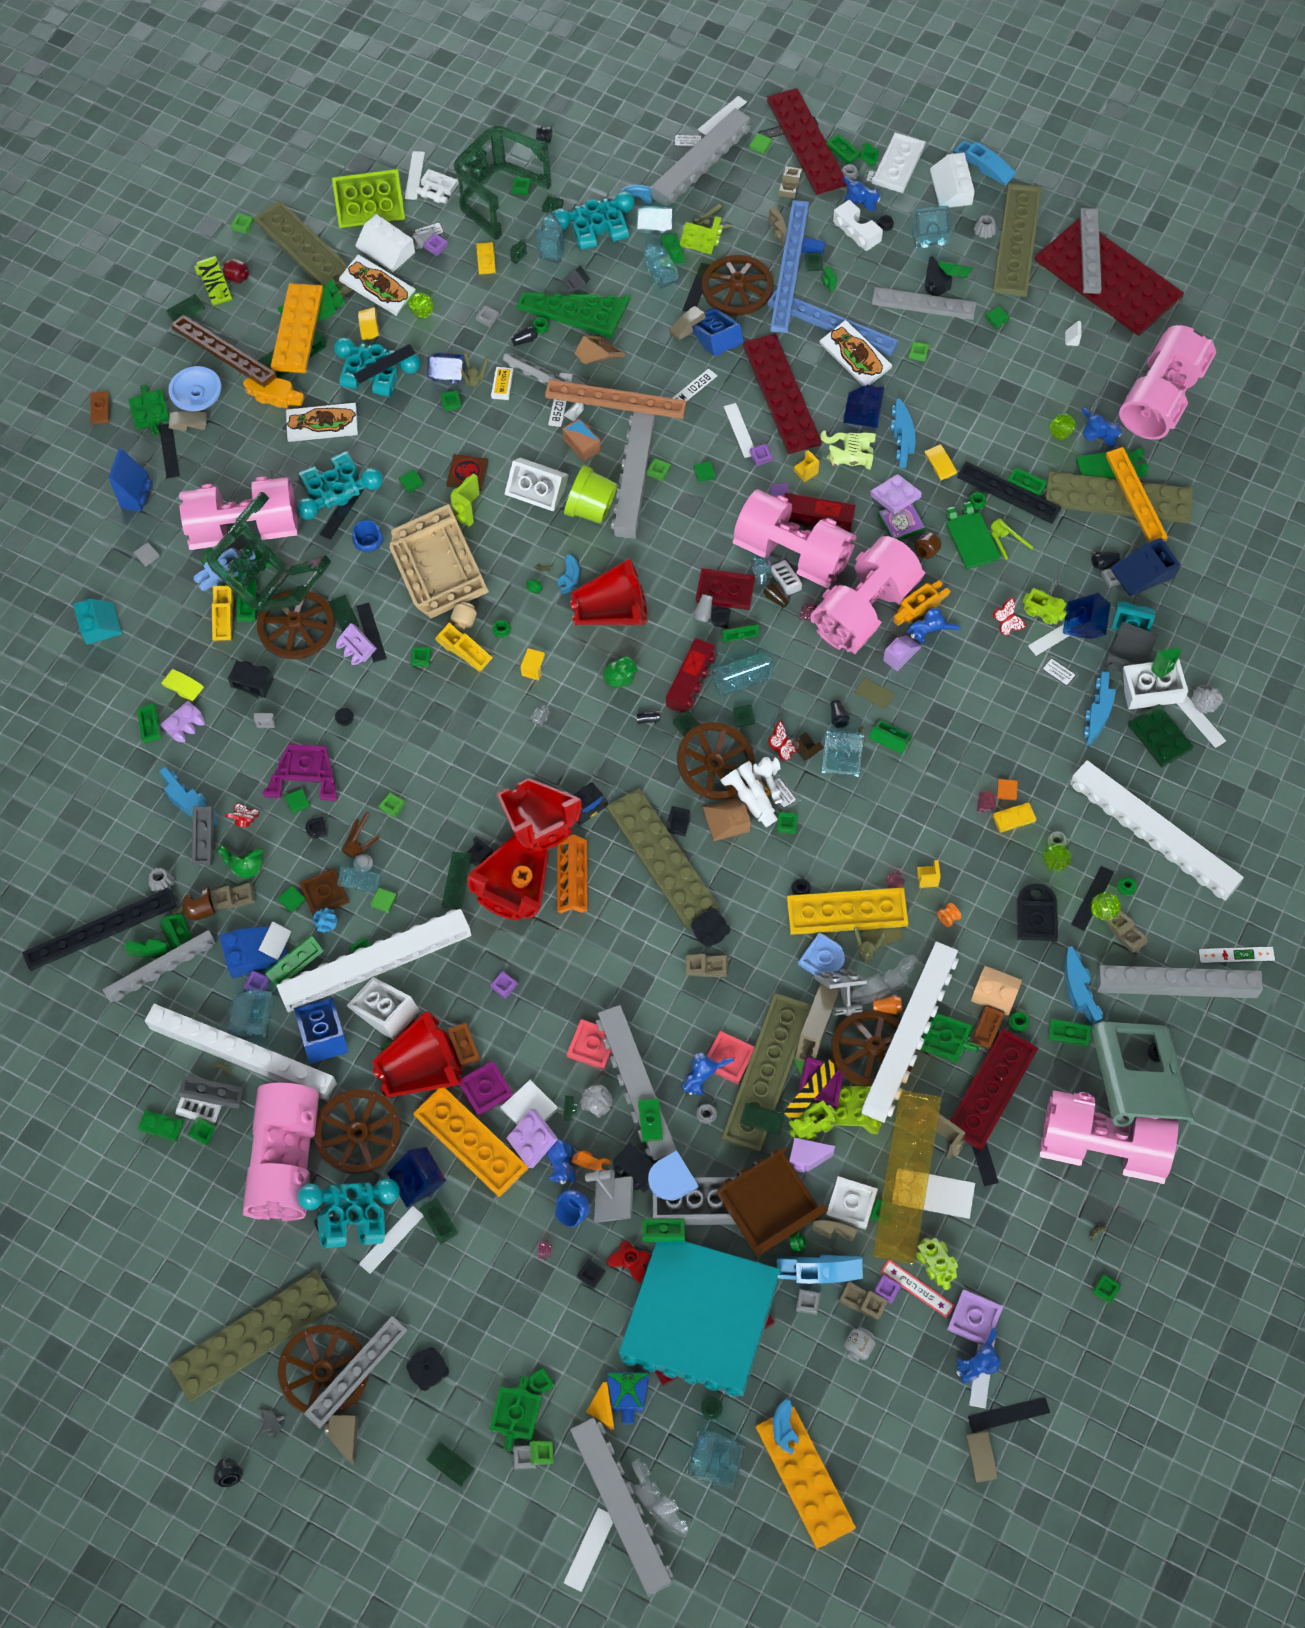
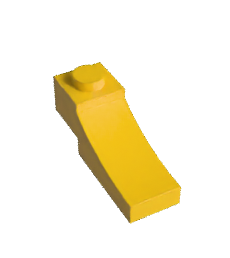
[212,586,234,641]
[435,623,493,672]

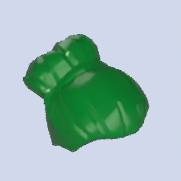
[603,656,639,688]

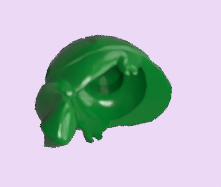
[217,845,264,879]

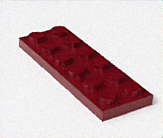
[950,1028,1038,1151]

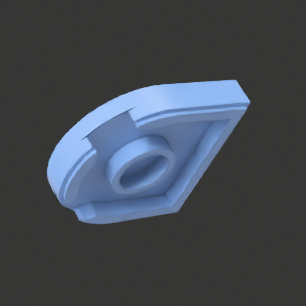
[798,932,845,976]
[648,1151,698,1201]

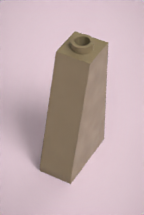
[795,983,840,1062]

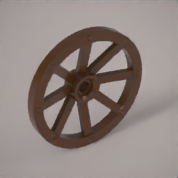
[702,255,773,316]
[257,590,335,659]
[677,722,755,800]
[831,1010,916,1087]
[314,1089,401,1174]
[277,1325,368,1415]

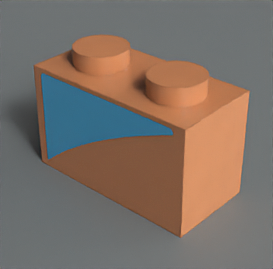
[562,418,601,462]

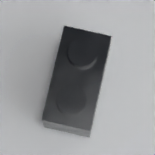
[228,660,274,698]
[613,1142,654,1193]

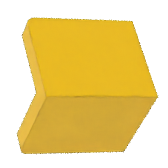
[793,450,819,482]
[520,648,545,680]
[917,860,941,888]

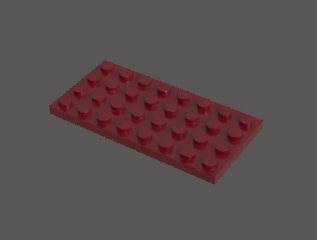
[1034,218,1184,336]

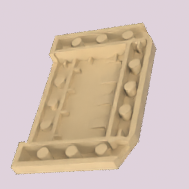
[389,504,489,618]

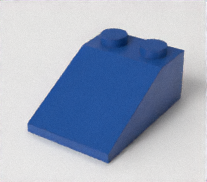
[692,308,744,355]
[108,449,152,512]
[219,927,287,979]
[294,997,348,1064]

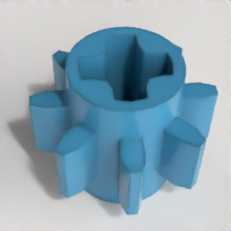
[313,908,337,933]

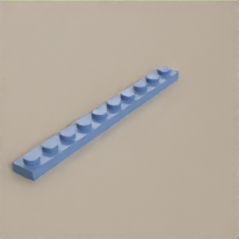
[770,200,809,333]

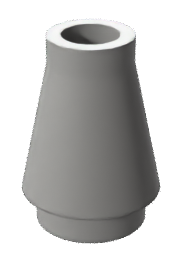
[410,228,436,249]
[693,594,713,622]

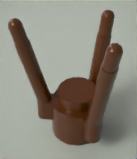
[341,812,379,859]

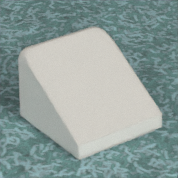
[1065,321,1081,346]
[564,402,584,421]

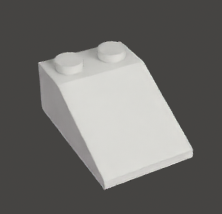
[347,977,420,1040]

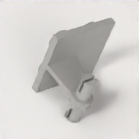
[815,969,867,1016]
[585,1169,633,1223]

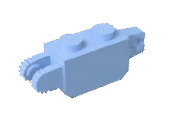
[194,547,256,591]

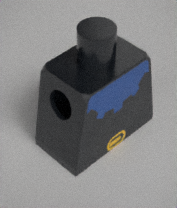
[573,782,608,826]

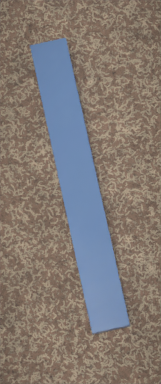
[768,290,899,356]

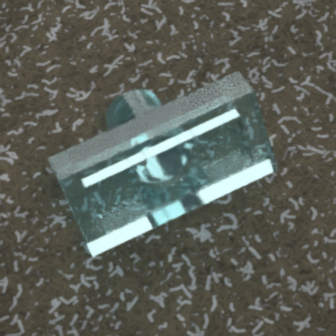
[751,558,771,584]

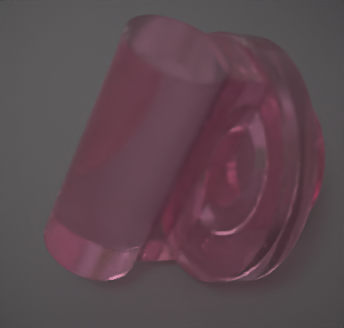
[799,604,817,621]
[977,791,996,812]
[886,871,905,888]

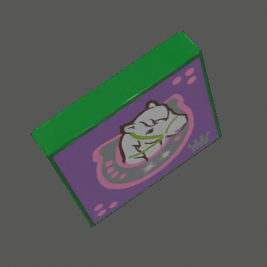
[878,503,926,540]

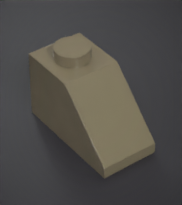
[325,1415,359,1464]

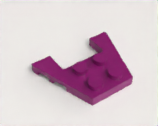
[263,744,338,801]

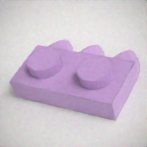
[336,623,377,665]
[160,701,205,742]

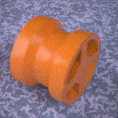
[511,866,532,888]
[937,903,962,927]

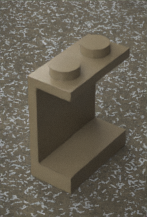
[909,1103,966,1160]

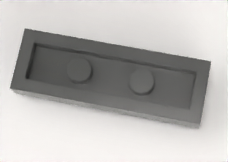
[192,806,214,865]
[178,1075,243,1109]

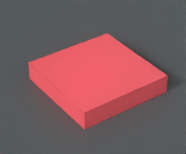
[567,1019,611,1070]
[707,1031,755,1085]

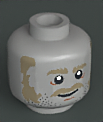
[844,1327,876,1361]

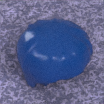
[352,520,383,553]
[555,1189,591,1227]

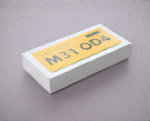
[491,367,514,400]

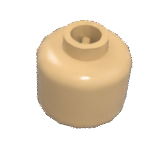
[450,602,477,630]

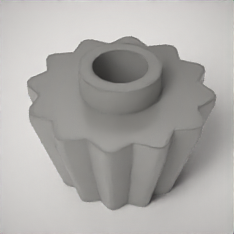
[973,214,997,239]
[148,868,175,893]

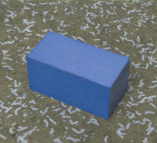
[802,238,825,257]

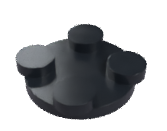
[691,908,730,947]
[406,1347,449,1391]

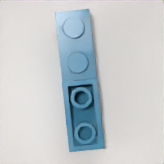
[953,140,1016,185]
[891,399,916,468]
[1084,671,1116,745]
[159,767,218,825]
[1064,946,1103,1026]
[777,1255,863,1283]

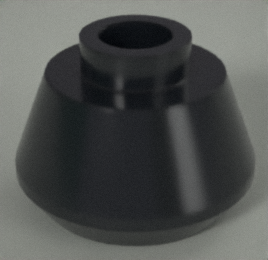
[213,1458,243,1487]

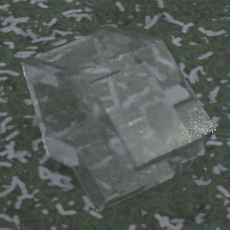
[530,705,551,728]

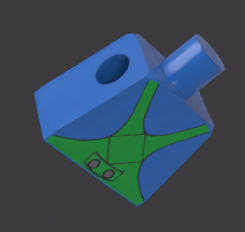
[607,1373,649,1424]

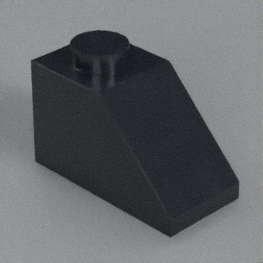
[925,256,953,296]

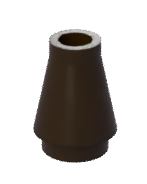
[763,582,790,608]

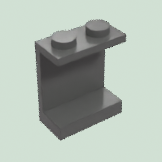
[1105,622,1158,673]

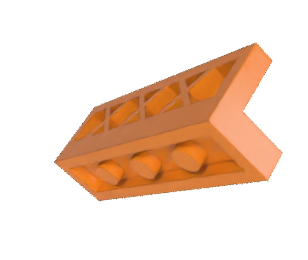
[557,834,588,913]

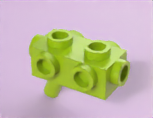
[1022,588,1067,625]
[789,1100,836,1141]
[916,1238,958,1290]

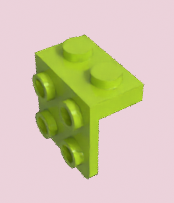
[680,216,723,255]
[450,474,480,527]
[834,1086,882,1134]

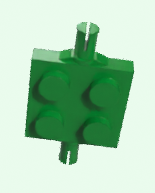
[128,384,169,435]
[921,1013,980,1064]
[489,1376,542,1451]

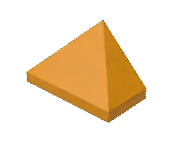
[586,1382,614,1430]

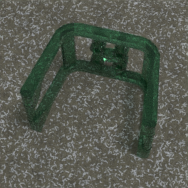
[454,126,551,240]
[206,492,331,612]

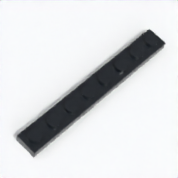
[22,888,178,971]

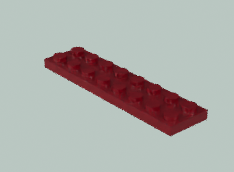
[767,88,847,195]
[743,333,822,454]

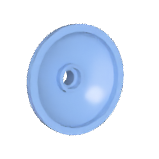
[169,366,221,411]

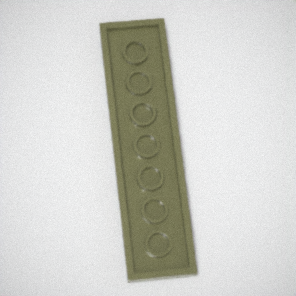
[993,183,1042,297]
[254,201,353,298]
[1046,472,1193,523]
[606,788,720,929]
[721,993,812,1154]
[168,1270,338,1403]

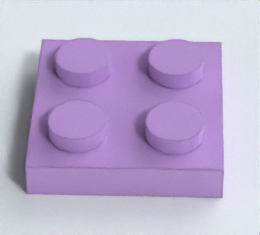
[871,474,921,514]
[507,1109,558,1168]
[947,1289,1003,1346]

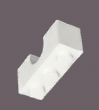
[833,200,883,251]

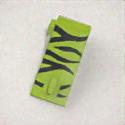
[194,256,232,306]

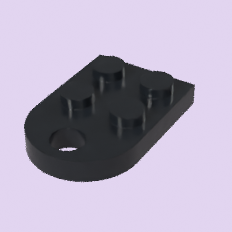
[1017,883,1058,942]

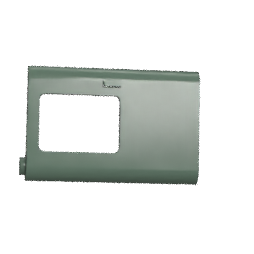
[1091,1021,1195,1127]

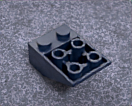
[1110,538,1181,597]

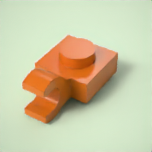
[571,1150,611,1171]

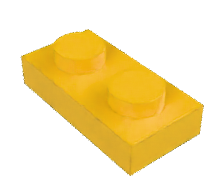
[476,242,496,274]
[992,802,1036,833]

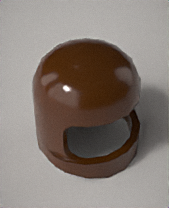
[182,886,215,921]

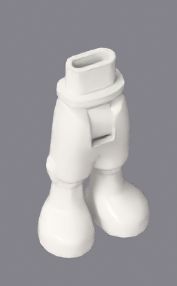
[720,761,778,827]

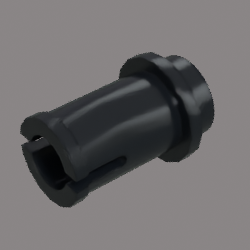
[637,709,660,724]

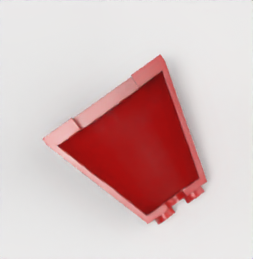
[570,559,648,626]
[497,778,581,851]
[467,835,549,920]
[372,1011,463,1098]

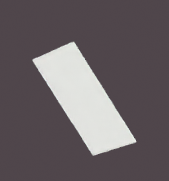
[259,921,292,960]

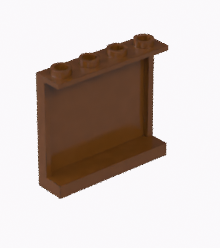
[716,1147,828,1257]

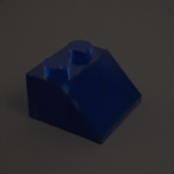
[427,352,466,383]
[843,385,884,428]
[1063,593,1111,639]
[387,1146,446,1208]

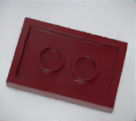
[695,568,755,610]

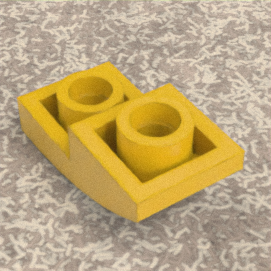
[358,307,379,340]
[924,444,957,480]

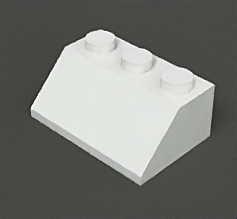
[930,153,974,209]
[355,214,415,273]
[505,458,569,511]
[1123,659,1188,710]

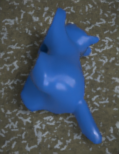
[843,176,880,211]
[1082,407,1122,446]
[906,608,961,644]
[681,1053,734,1096]
[546,1139,576,1184]
[957,1328,1001,1384]

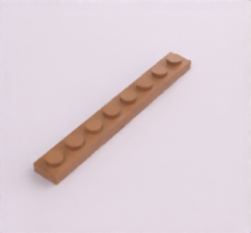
[545,380,687,419]

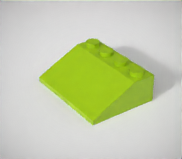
[332,169,405,229]

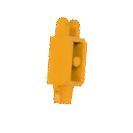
[243,378,304,409]
[893,580,951,626]

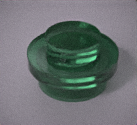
[701,1397,723,1420]

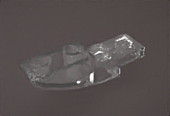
[850,954,918,1006]
[631,1459,689,1541]

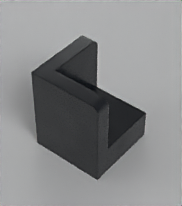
[563,266,590,293]
[667,806,690,837]
[464,836,493,867]

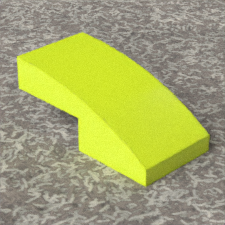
[161,669,204,701]

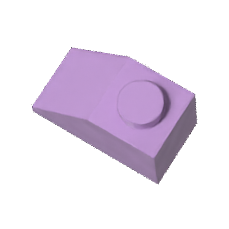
[883,635,921,671]
[790,1138,835,1172]

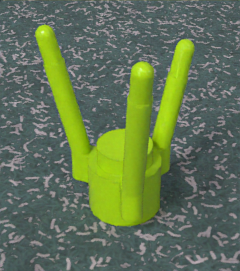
[991,519,1033,560]

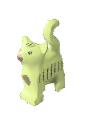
[820,431,876,470]

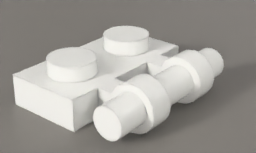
[416,169,458,204]

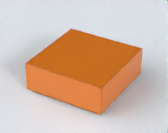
[997,779,1018,801]

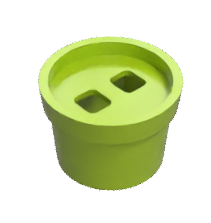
[564,464,618,524]

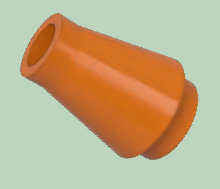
[873,995,903,1015]

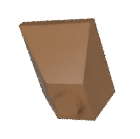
[574,336,626,364]
[703,797,751,841]

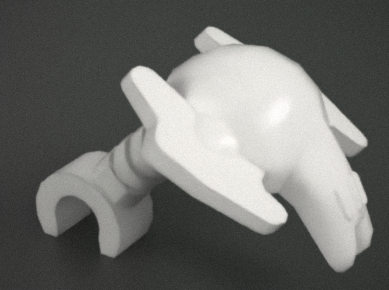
[752,757,782,804]

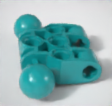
[550,191,635,251]
[333,337,421,397]
[296,451,383,520]
[297,1178,400,1249]

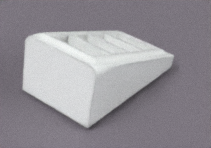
[769,560,802,596]
[175,1097,222,1125]

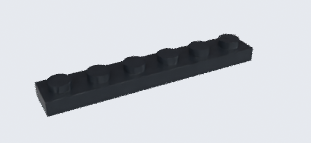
[957,461,1062,524]

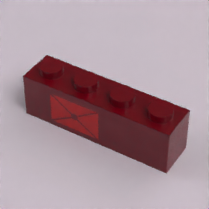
[784,493,856,533]
[666,638,717,714]

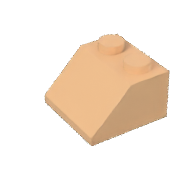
[971,966,1022,1016]

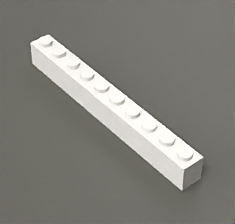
[1070,760,1244,901]
[276,909,471,1012]
[862,942,959,1123]
[145,1004,337,1102]

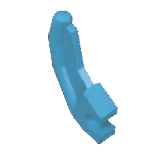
[619,184,652,204]
[557,554,581,595]
[772,1399,799,1455]

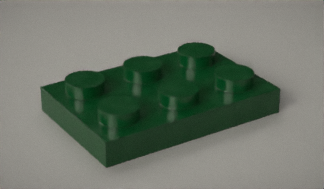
[1128,704,1194,768]

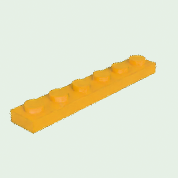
[1106,447,1168,543]

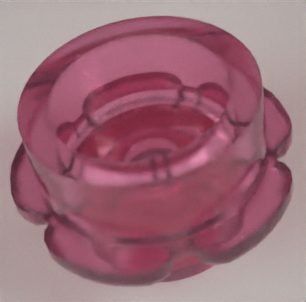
[538,1240,552,1261]

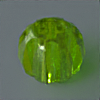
[408,292,434,318]
[1049,413,1076,440]
[1042,843,1072,872]
[1091,892,1121,921]

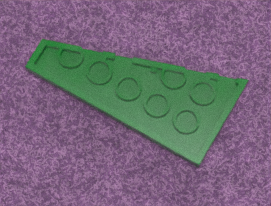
[516,292,630,338]

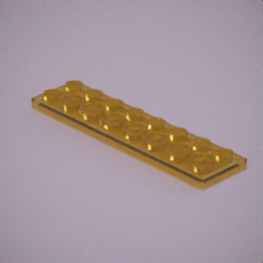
[873,1090,942,1264]

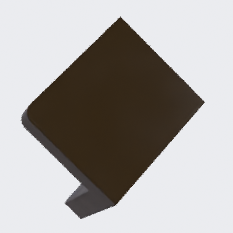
[791,732,824,761]

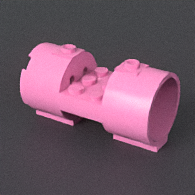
[1119,325,1217,440]
[179,476,299,550]
[732,489,856,589]
[811,536,926,654]
[243,1083,319,1221]
[1040,1090,1179,1184]

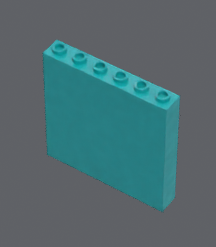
[619,1241,781,1397]

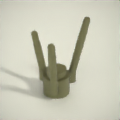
[693,204,732,229]
[460,351,488,387]
[854,927,886,963]

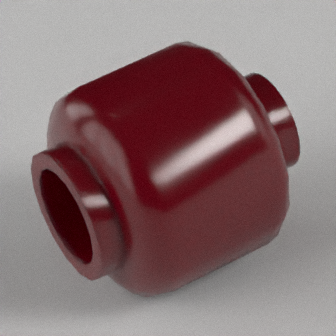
[223,259,249,284]

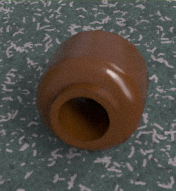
[914,532,941,559]

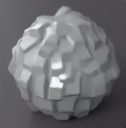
[1191,685,1223,714]
[580,1085,613,1118]

